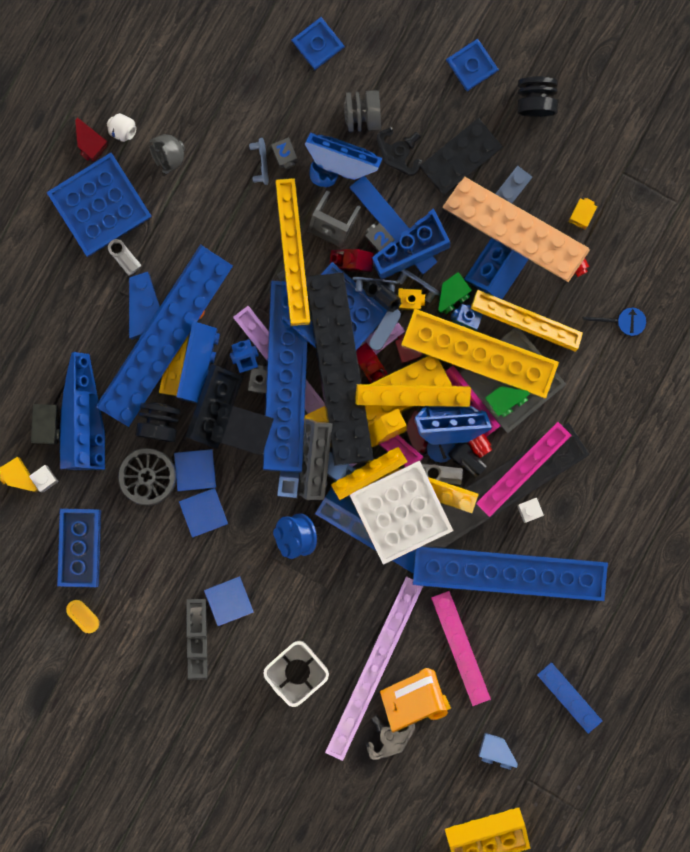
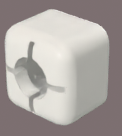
[264,641,329,707]

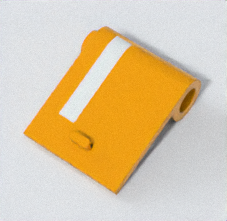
[380,668,448,733]

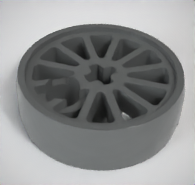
[118,448,176,506]

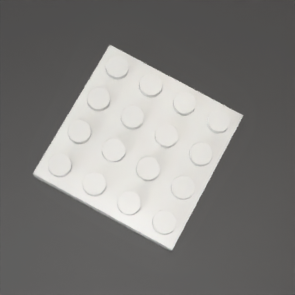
[350,460,453,564]

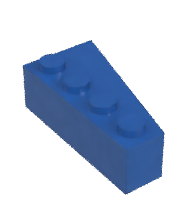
[372,208,450,279]

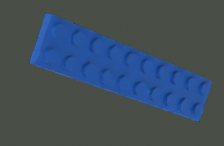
[96,244,233,427]
[263,281,307,473]
[412,546,608,601]

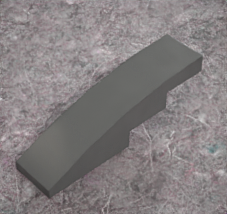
[187,599,208,680]

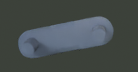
[249,138,269,185]
[397,269,441,303]
[352,277,399,292]
[370,309,401,350]

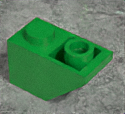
[438,272,472,315]
[484,386,530,418]

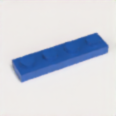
[537,662,602,734]

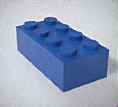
[57,509,101,587]

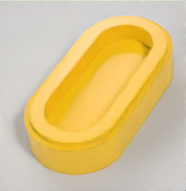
[66,600,99,633]

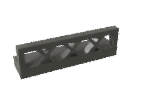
[297,419,333,500]

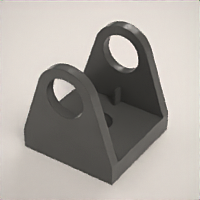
[307,191,361,248]

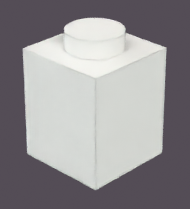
[29,465,59,492]
[517,498,544,523]

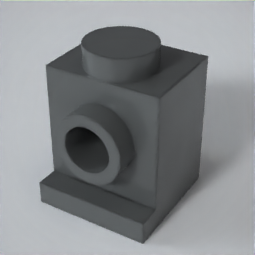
[248,365,267,394]

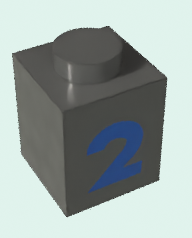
[271,137,298,169]
[365,223,395,252]

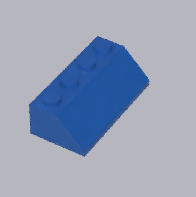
[464,238,529,299]
[176,321,220,403]

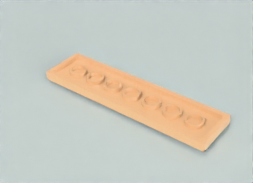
[443,177,590,282]

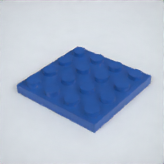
[47,152,152,257]
[282,262,387,350]

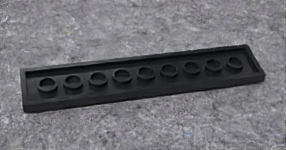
[305,272,374,466]
[423,423,589,548]

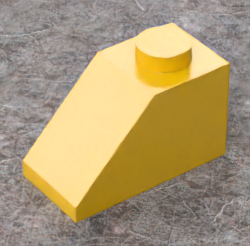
[368,409,407,447]
[0,457,39,492]

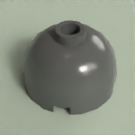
[149,134,185,174]

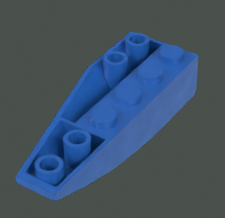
[60,352,105,470]
[315,487,415,573]

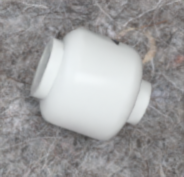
[107,113,136,142]

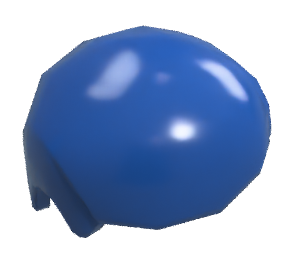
[309,161,338,187]

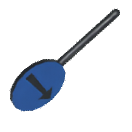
[582,308,646,336]
[400,442,455,467]

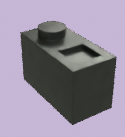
[31,404,60,445]

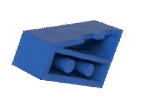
[129,272,160,340]

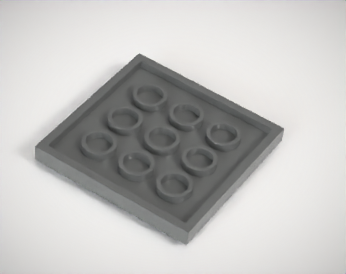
[460,327,566,434]

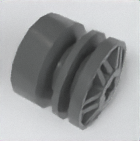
[344,90,381,132]

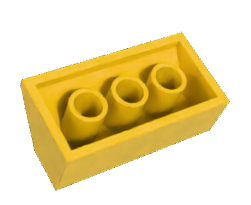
[445,808,531,852]

